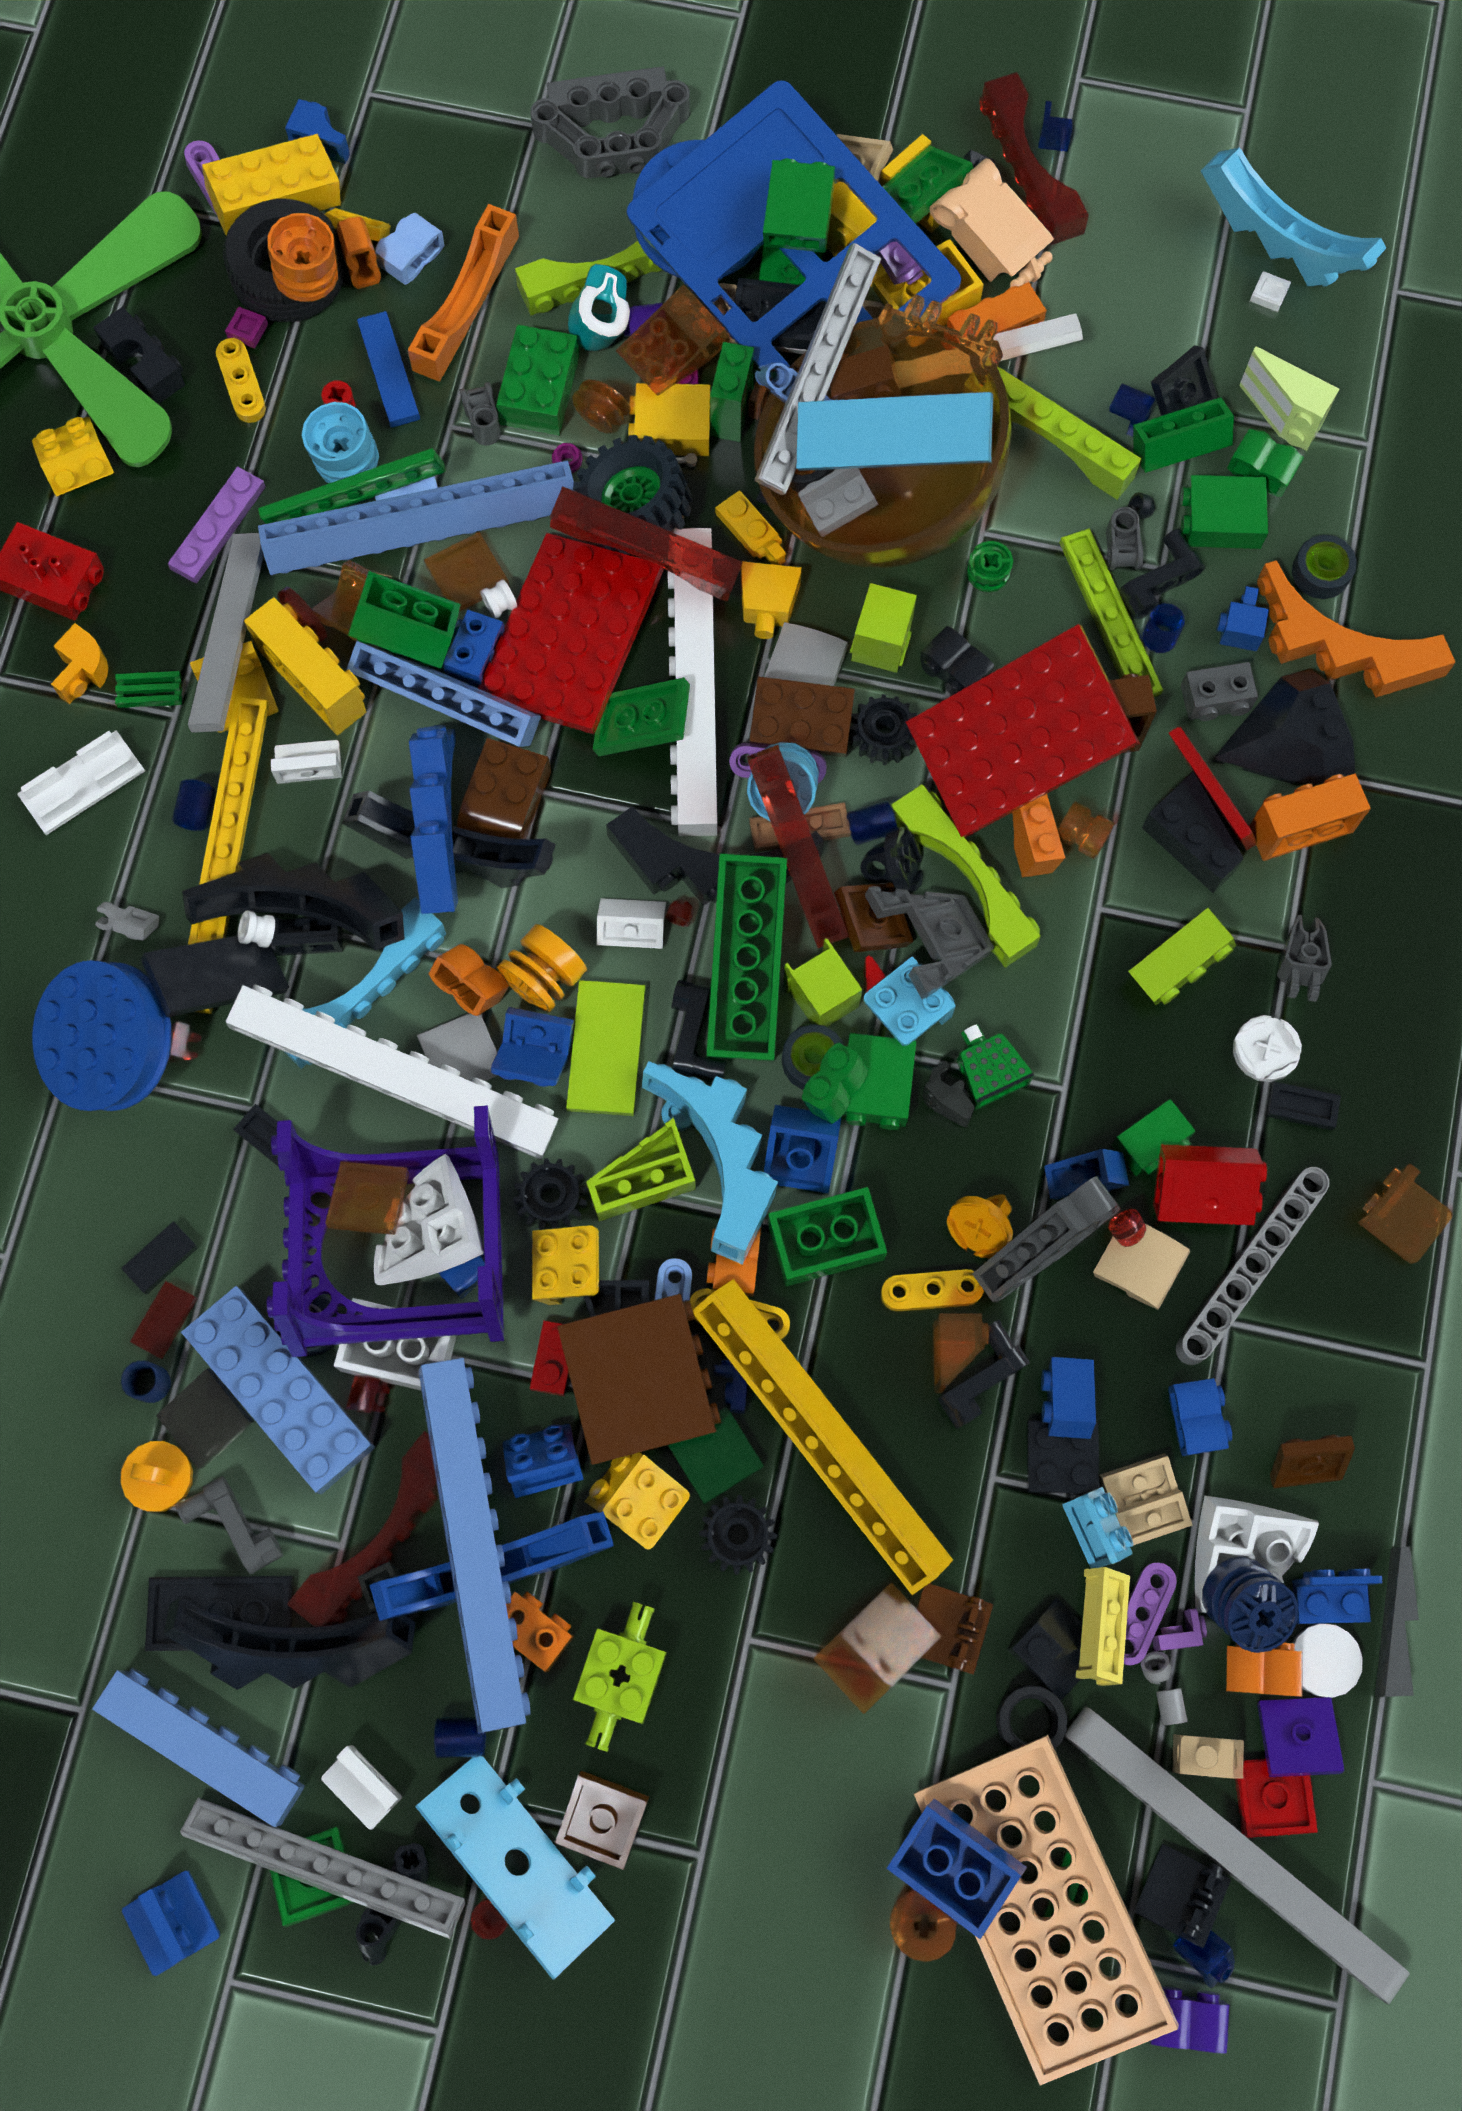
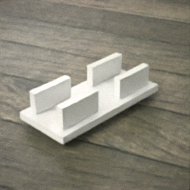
[18,730,145,835]

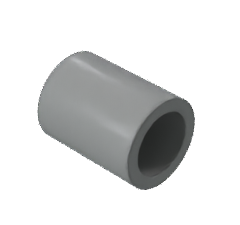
[1156,1688,1188,1725]

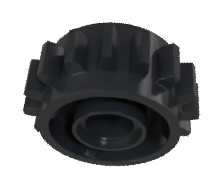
[849,694,917,765]
[514,1158,589,1230]
[699,1495,777,1575]

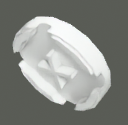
[1233,1015,1302,1082]
[1292,1623,1363,1698]

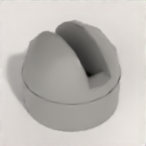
[1141,1651,1172,1684]

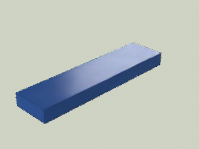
[357,311,420,428]

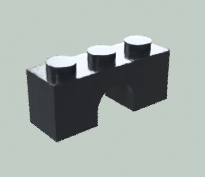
[93,306,185,404]

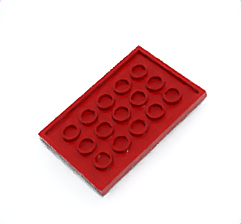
[478,533,664,734]
[906,624,1140,838]

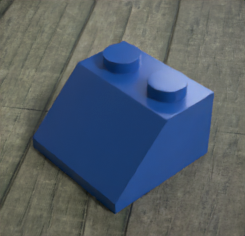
[764,1105,842,1194]

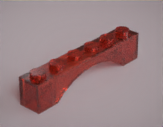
[979,72,1089,245]
[550,486,743,602]
[747,745,849,948]
[287,1431,438,1627]

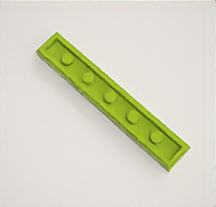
[1059,528,1163,697]

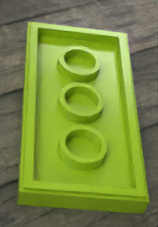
[566,980,646,1116]

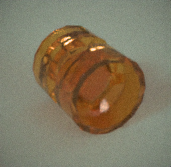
[1058,801,1116,860]

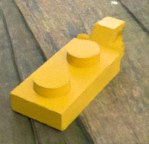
[715,490,786,565]

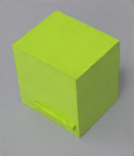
[850,583,917,673]
[783,938,862,1027]

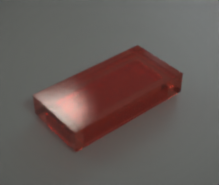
[130,1281,198,1359]

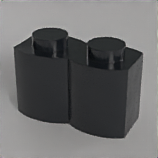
[920,626,994,695]

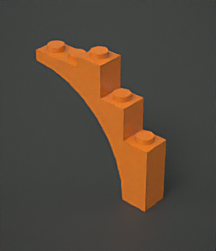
[1257,560,1456,698]

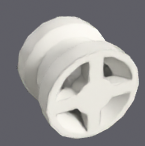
[480,579,518,619]
[238,910,275,948]

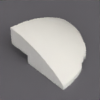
[374,1154,484,1285]
[1195,1496,1319,1613]

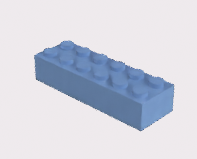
[181,1286,376,1495]

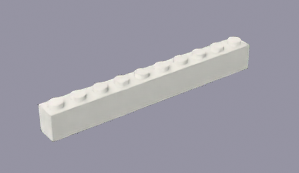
[667,528,717,836]
[226,985,558,1160]

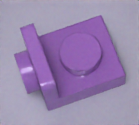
[876,242,923,285]
[1152,1608,1207,1652]

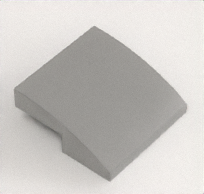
[764,622,849,686]
[417,1013,498,1082]

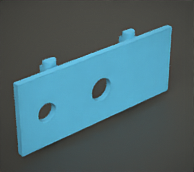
[415,1752,615,1980]

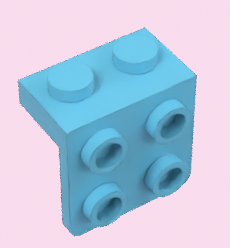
[863,957,956,1046]
[1062,1487,1133,1568]

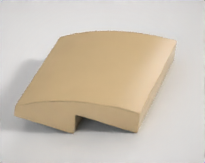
[1093,1214,1190,1310]
[1099,1453,1193,1545]

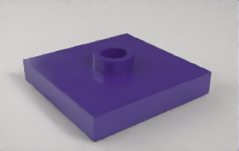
[1257,1697,1345,1777]

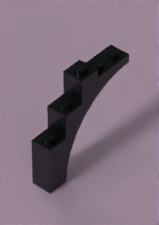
[342,791,556,888]
[606,806,824,906]
[182,853,405,950]
[164,1598,415,1690]

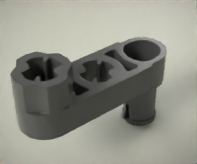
[175,1476,284,1574]

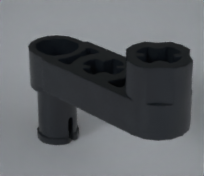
[1119,529,1205,619]
[671,980,727,1079]
[938,1320,1030,1430]
[356,1843,429,1966]

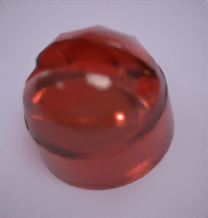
[665,899,694,927]

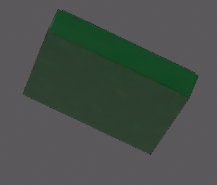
[668,1406,764,1505]

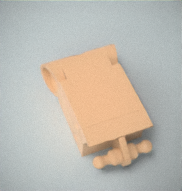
[929,158,1054,287]

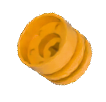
[497,924,587,1013]

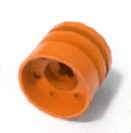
[267,213,338,302]

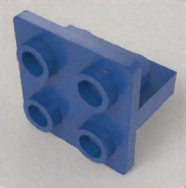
[503,1424,584,1498]
[122,1870,221,1976]

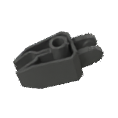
[1277,915,1332,1002]

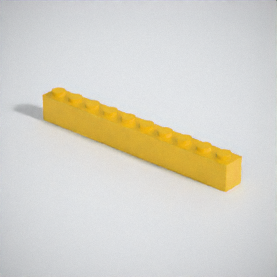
[692,1279,953,1595]

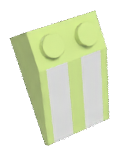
[1239,346,1339,451]

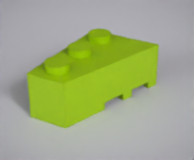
[1128,908,1236,1005]
[586,1117,696,1222]

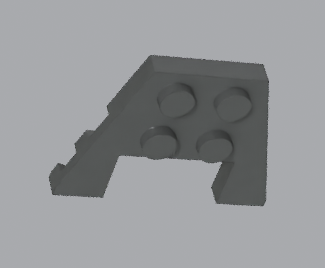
[865,886,994,999]

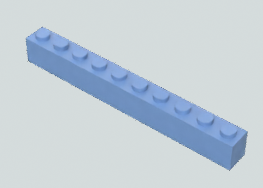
[258,460,577,575]
[418,1358,531,1734]

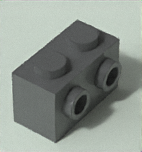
[1180,662,1258,721]

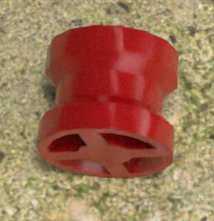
[321,380,356,408]

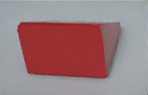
[863,955,886,993]

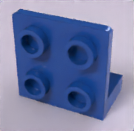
[1292,1569,1383,1624]

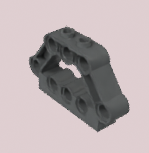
[530,66,690,178]
[972,1176,1121,1302]

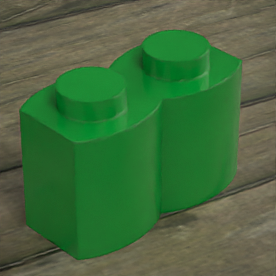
[1227,429,1304,497]
[802,1042,868,1124]

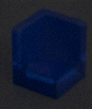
[1038,101,1073,152]
[1109,383,1156,437]

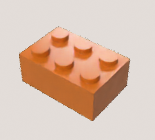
[1249,773,1371,861]

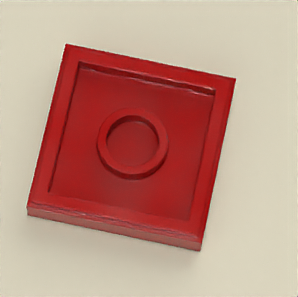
[1235,1759,1318,1838]

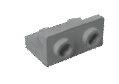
[798,468,878,537]

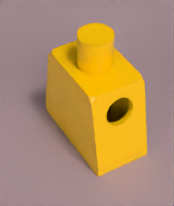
[741,561,802,639]

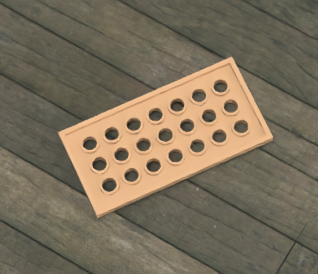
[914,1735,1179,2085]

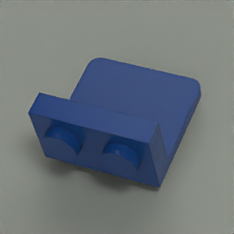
[491,1007,574,1087]

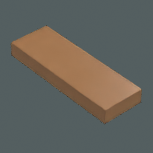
[749,802,851,852]

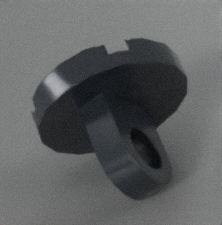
[860,827,923,892]

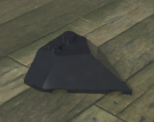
[1212,669,1355,787]

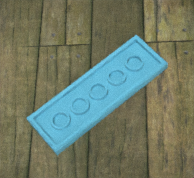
[796,392,993,471]

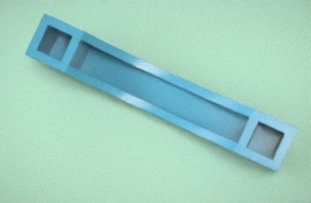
[285,897,446,1069]

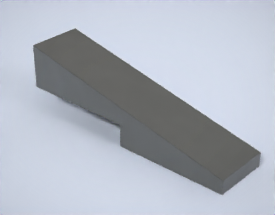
[1375,1546,1419,1697]

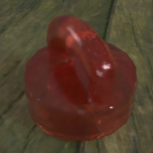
[1108,1209,1146,1247]

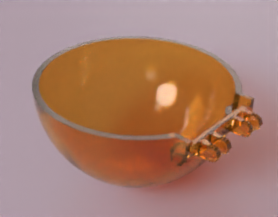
[754,294,1011,568]

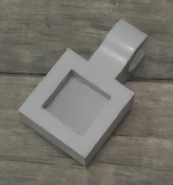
[95,902,159,941]

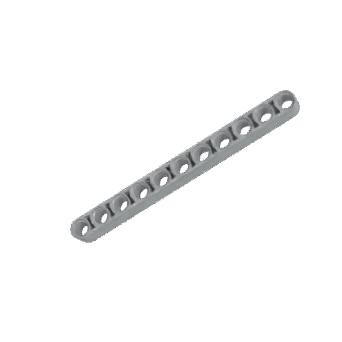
[1064,1706,1410,2005]

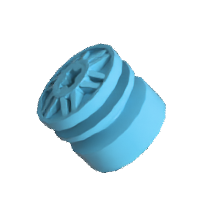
[302,402,379,483]
[747,742,819,823]

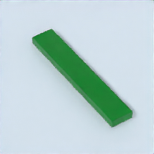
[258,448,446,524]

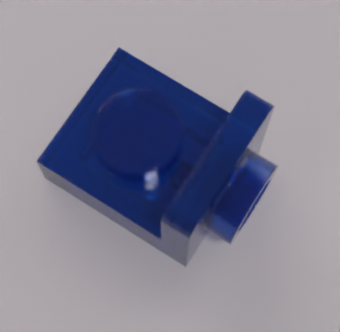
[713,1360,748,1414]
[1173,1930,1235,1988]

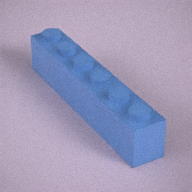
[346,640,541,747]
[92,1668,305,1827]

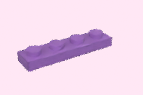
[168,467,266,584]

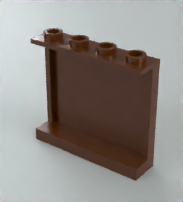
[557,1294,721,1465]

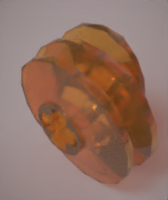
[572,379,631,434]
[890,1889,957,1962]

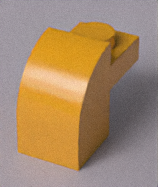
[51,623,108,705]

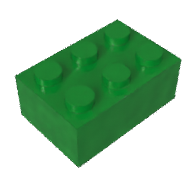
[496,324,580,436]
[348,571,461,668]
[767,1187,887,1286]

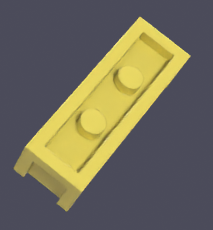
[1076,1567,1130,1686]

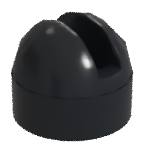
[1128,492,1155,519]

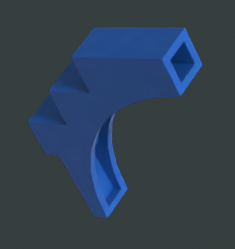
[409,725,458,914]
[370,1511,614,1621]

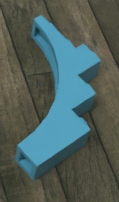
[1201,147,1386,286]
[642,1061,778,1265]

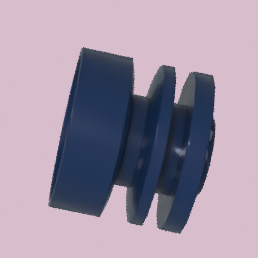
[1202,1556,1298,1653]

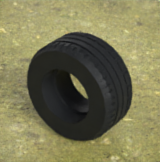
[223,199,345,322]

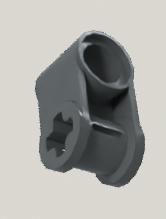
[459,382,501,446]
[1106,507,1143,571]

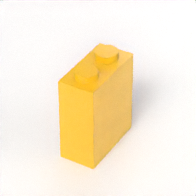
[628,383,710,456]

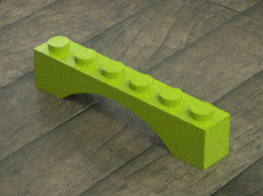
[515,241,662,316]
[967,363,1141,500]
[889,784,1041,968]

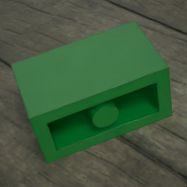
[1111,1099,1195,1177]

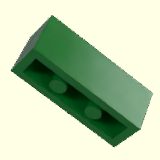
[1133,397,1234,473]

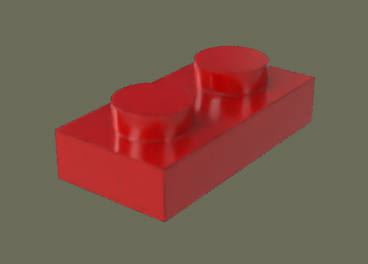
[529,1320,569,1397]

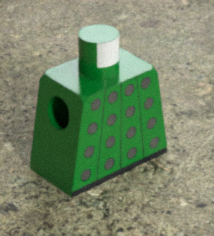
[957,1024,1034,1111]

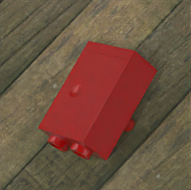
[0,522,104,621]
[1153,1144,1267,1225]

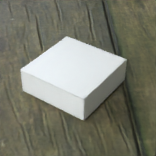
[1250,271,1291,312]

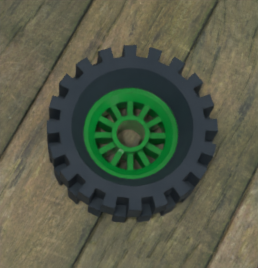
[573,435,693,555]

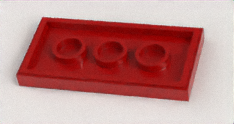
[1169,727,1257,851]

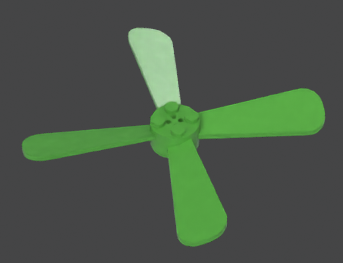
[0,192,202,467]

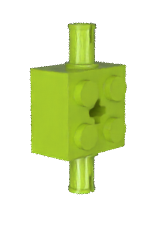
[573,1602,667,1752]

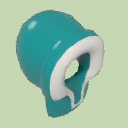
[568,264,630,352]

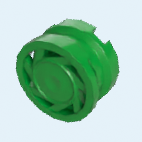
[967,541,1013,592]

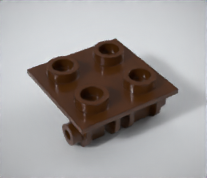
[905,1583,993,1675]

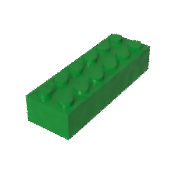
[706,854,787,1062]

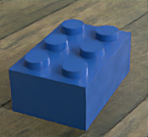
[886,1798,1027,1939]

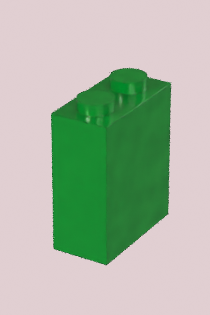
[763,158,835,253]
[710,342,754,442]
[1180,475,1268,549]
[841,1033,916,1130]

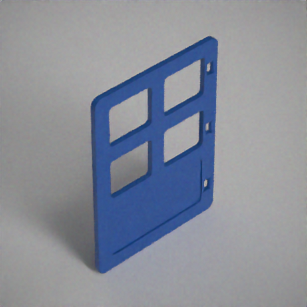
[627,81,961,398]

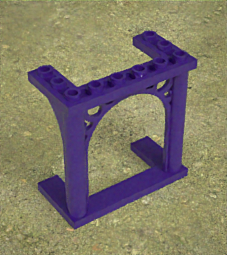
[267,1105,504,1357]

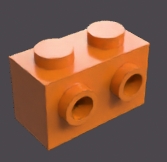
[506,1591,574,1672]

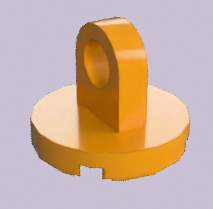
[947,1194,1013,1258]
[121,1441,193,1512]

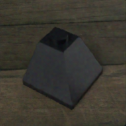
[1007,1597,1083,1701]

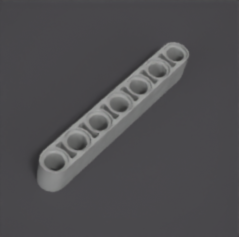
[1176,1167,1329,1365]

